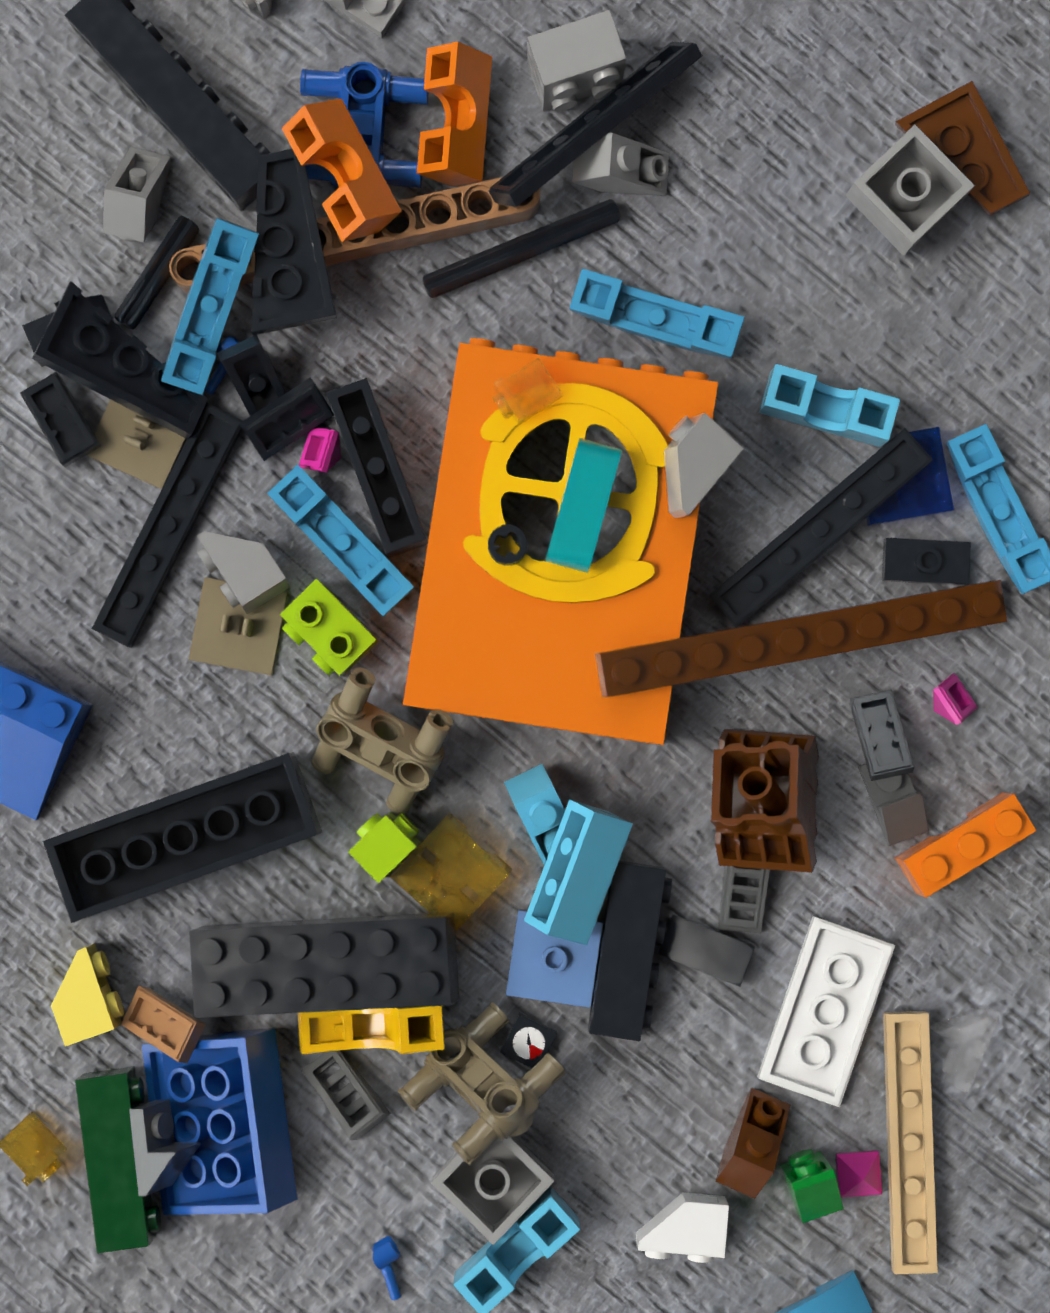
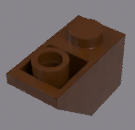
[716,1088,791,1199]

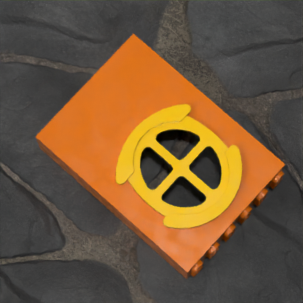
[403,338,718,745]

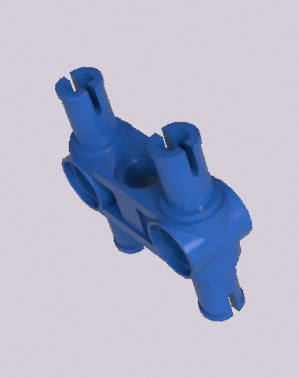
[300,62,429,188]

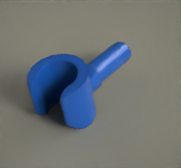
[204,336,239,395]
[373,1236,401,1300]

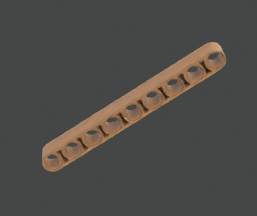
[169,177,540,293]

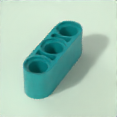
[545,438,622,573]

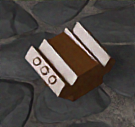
[711,729,819,873]

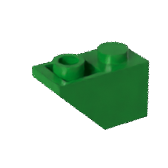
[780,1149,844,1223]

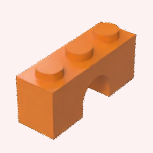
[417,41,492,186]
[282,98,402,242]
[895,792,1037,898]

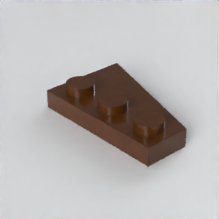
[895,81,1030,216]

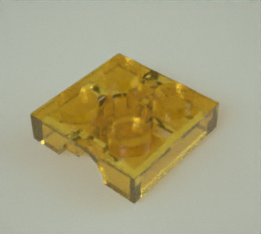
[390,812,512,932]

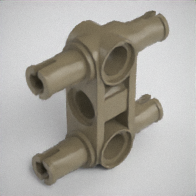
[311,668,453,814]
[397,1002,566,1166]

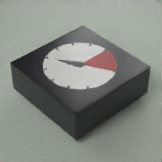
[500,1012,558,1069]

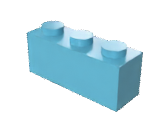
[524,799,633,945]

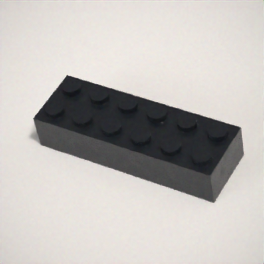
[43,752,322,923]
[189,912,460,1018]

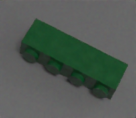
[75,1066,161,1253]

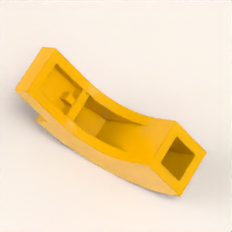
[298,1006,444,1054]

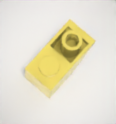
[51,943,124,1047]

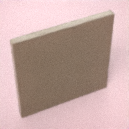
[86,400,186,489]
[188,577,288,675]

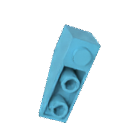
[504,764,565,865]

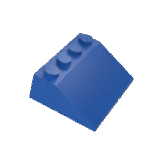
[0,661,93,820]
[142,1028,298,1215]

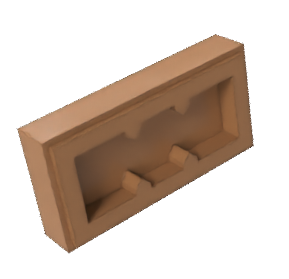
[121,986,206,1063]

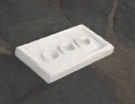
[757,916,895,1107]

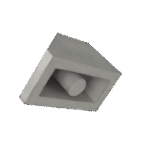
[103,147,171,242]
[664,413,744,518]

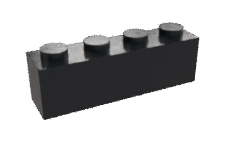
[326,378,428,558]
[588,860,672,1041]

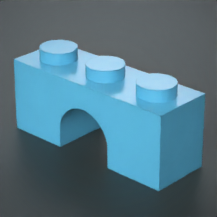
[759,364,900,447]
[453,1186,580,1313]

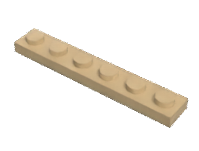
[883,1011,938,1274]

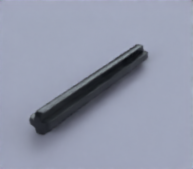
[422,199,620,298]

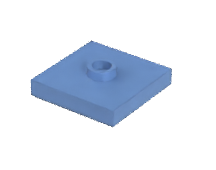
[506,909,603,1008]

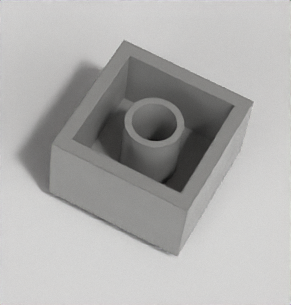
[527,10,626,112]
[846,125,975,256]
[431,1136,554,1245]

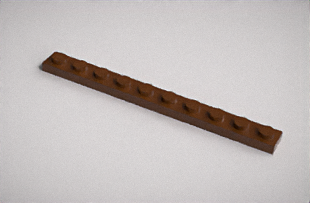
[595,580,1007,697]

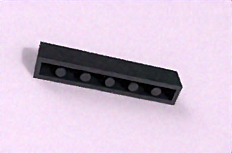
[64,0,271,212]

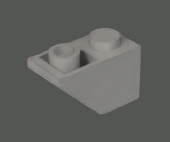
[572,133,669,196]
[197,531,290,614]

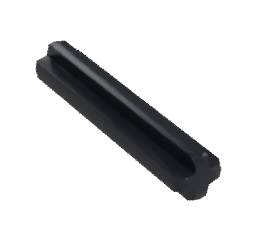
[115,216,199,330]

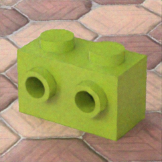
[279,579,379,677]
[348,812,420,883]

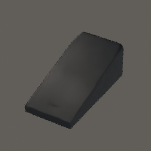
[658,914,755,987]

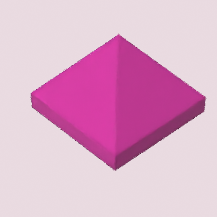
[299,428,341,473]
[933,673,977,725]
[836,1150,882,1198]

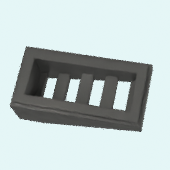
[718,866,770,934]
[301,1050,391,1140]

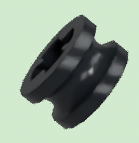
[488,525,527,566]

